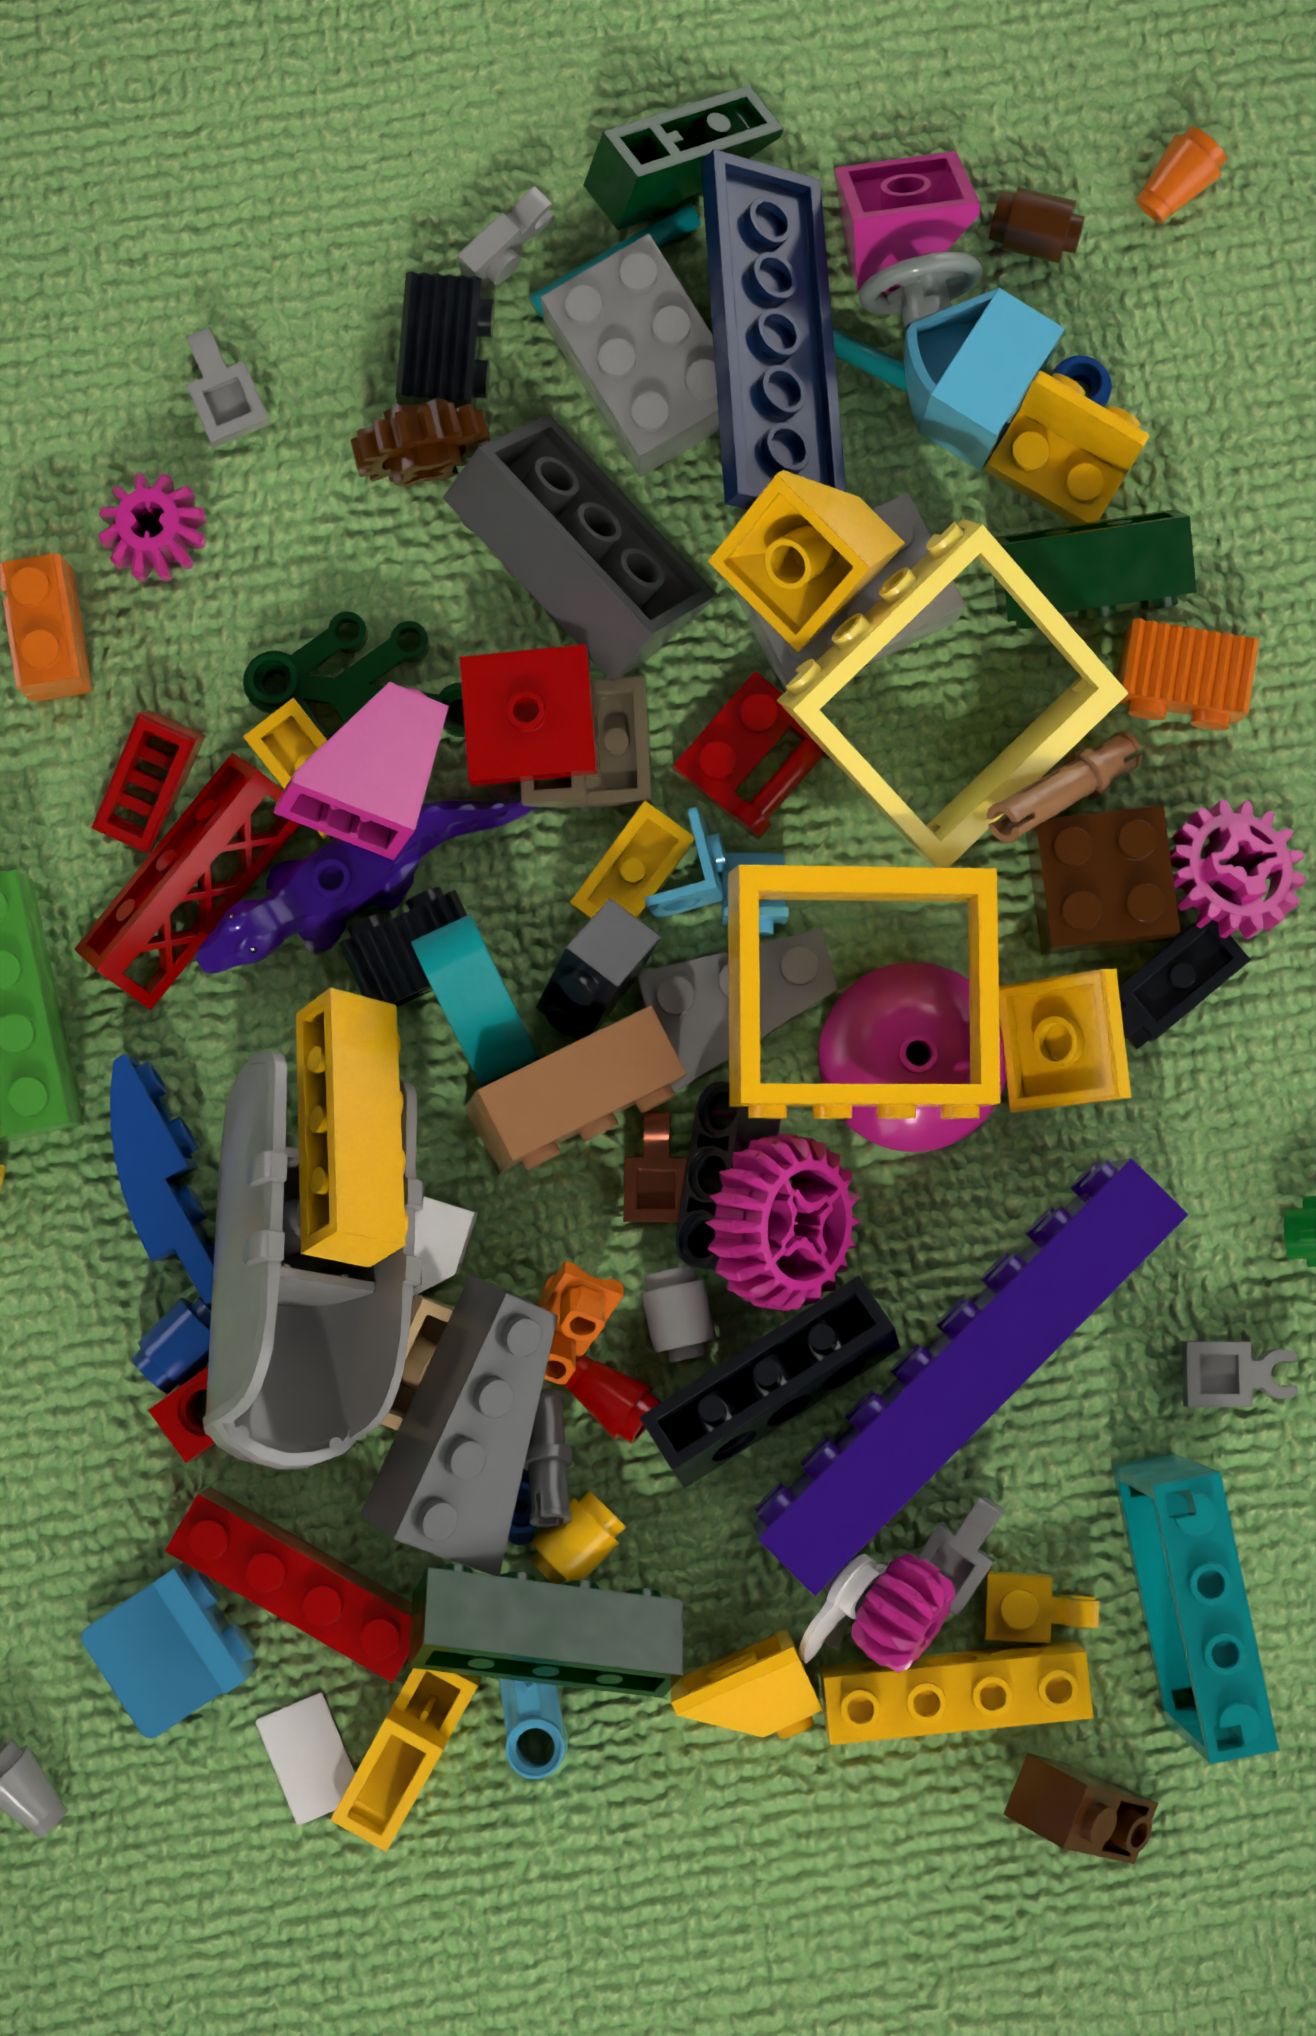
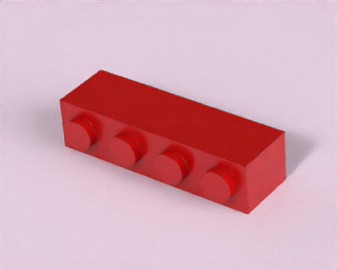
[165,1486,412,1683]

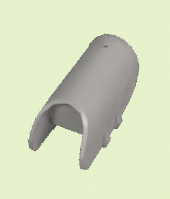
[203,1051,424,1469]

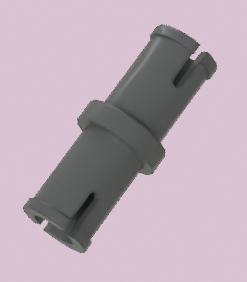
[524,1389,573,1527]

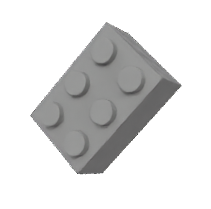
[540,233,719,478]
[734,492,965,692]

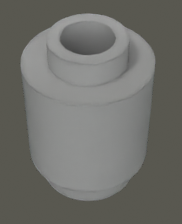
[641,1266,717,1363]

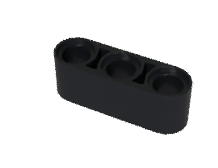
[676,1081,781,1271]

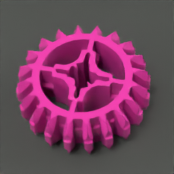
[705,1133,861,1311]

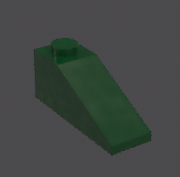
[583,85,784,230]

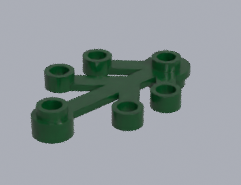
[243,611,465,741]

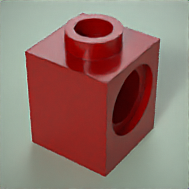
[148,1366,216,1463]

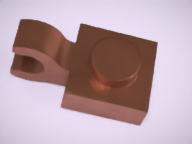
[623,1112,688,1222]

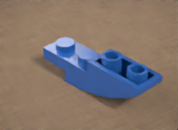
[110,1054,215,1305]

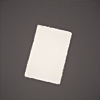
[256,1693,355,1825]

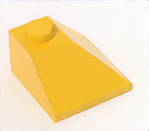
[708,470,905,652]
[670,1628,823,1739]

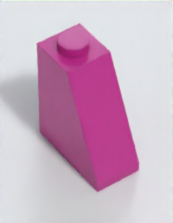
[273,682,449,860]

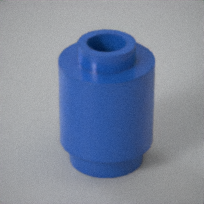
[131,1297,211,1394]

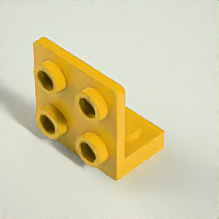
[984,371,1150,525]

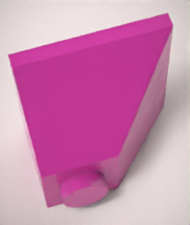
[834,151,980,293]

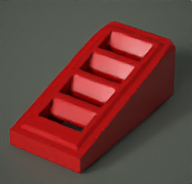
[91,710,205,854]

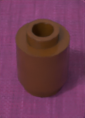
[989,187,1085,264]

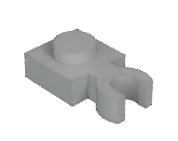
[457,186,553,290]
[1182,1341,1298,1407]

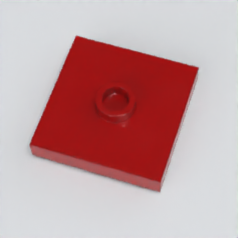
[460,644,598,786]

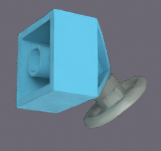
[859,251,1065,471]

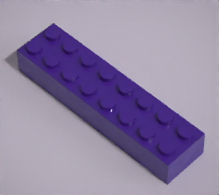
[753,1158,1189,1596]

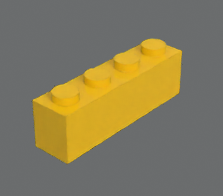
[296,987,408,1268]

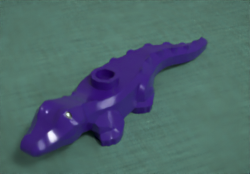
[195,793,538,974]

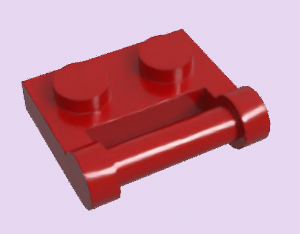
[673,671,830,840]

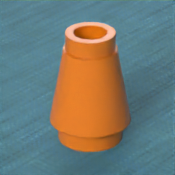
[1135,126,1227,224]

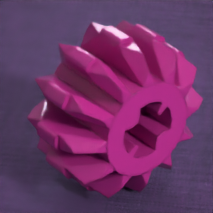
[98,473,207,581]
[852,1553,955,1673]

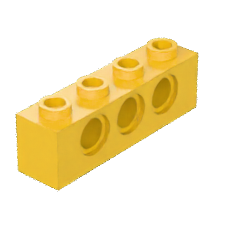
[819,1640,1094,1745]

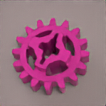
[1170,800,1306,939]

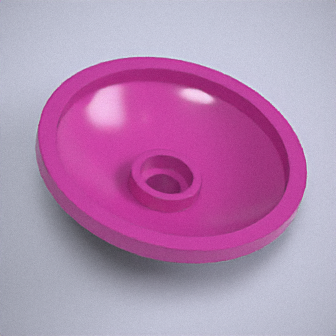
[818,962,1006,1152]

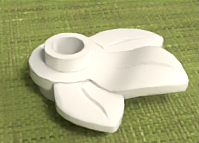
[799,1554,887,1664]

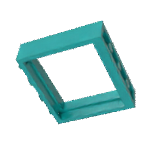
[1111,1453,1279,1764]

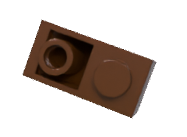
[1003,1753,1158,1864]

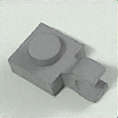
[186,327,271,448]
[917,1496,1005,1616]

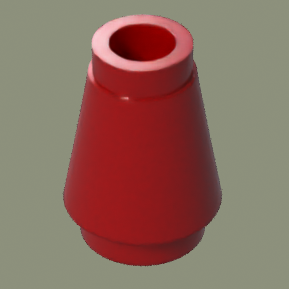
[563,1354,661,1444]

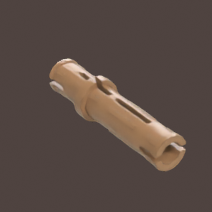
[987,731,1143,843]

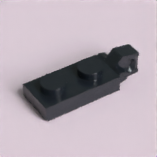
[1118,920,1251,1050]

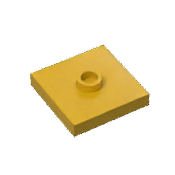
[999,969,1132,1113]

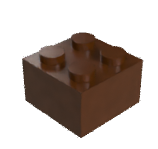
[1026,805,1180,955]

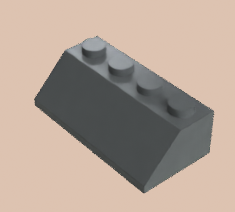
[443,414,718,681]

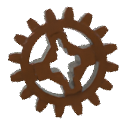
[350,399,491,487]

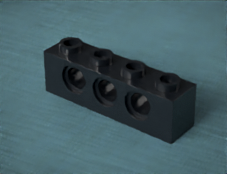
[639,1275,901,1489]

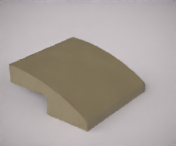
[521,676,653,808]

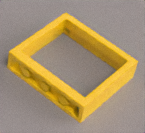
[728,865,1001,1119]

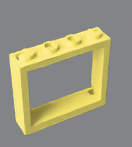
[777,519,1128,868]

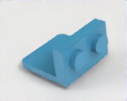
[81,1562,258,1738]

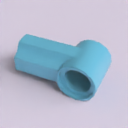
[498,1678,569,1779]

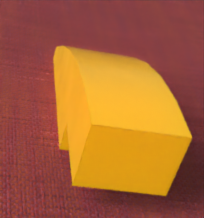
[330,1668,482,1852]

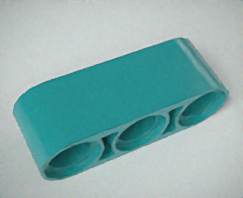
[411,914,539,1087]

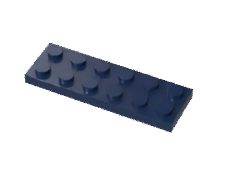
[701,149,846,509]

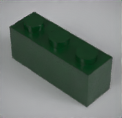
[993,509,1197,629]

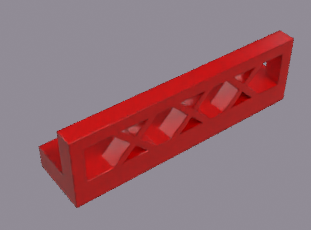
[74,752,300,1010]

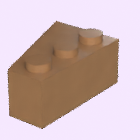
[464,1005,687,1175]

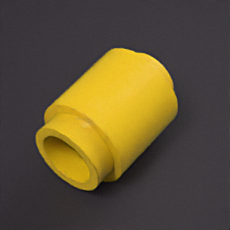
[531,1490,626,1584]

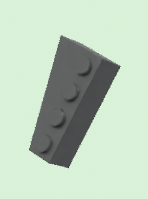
[360,1274,558,1576]

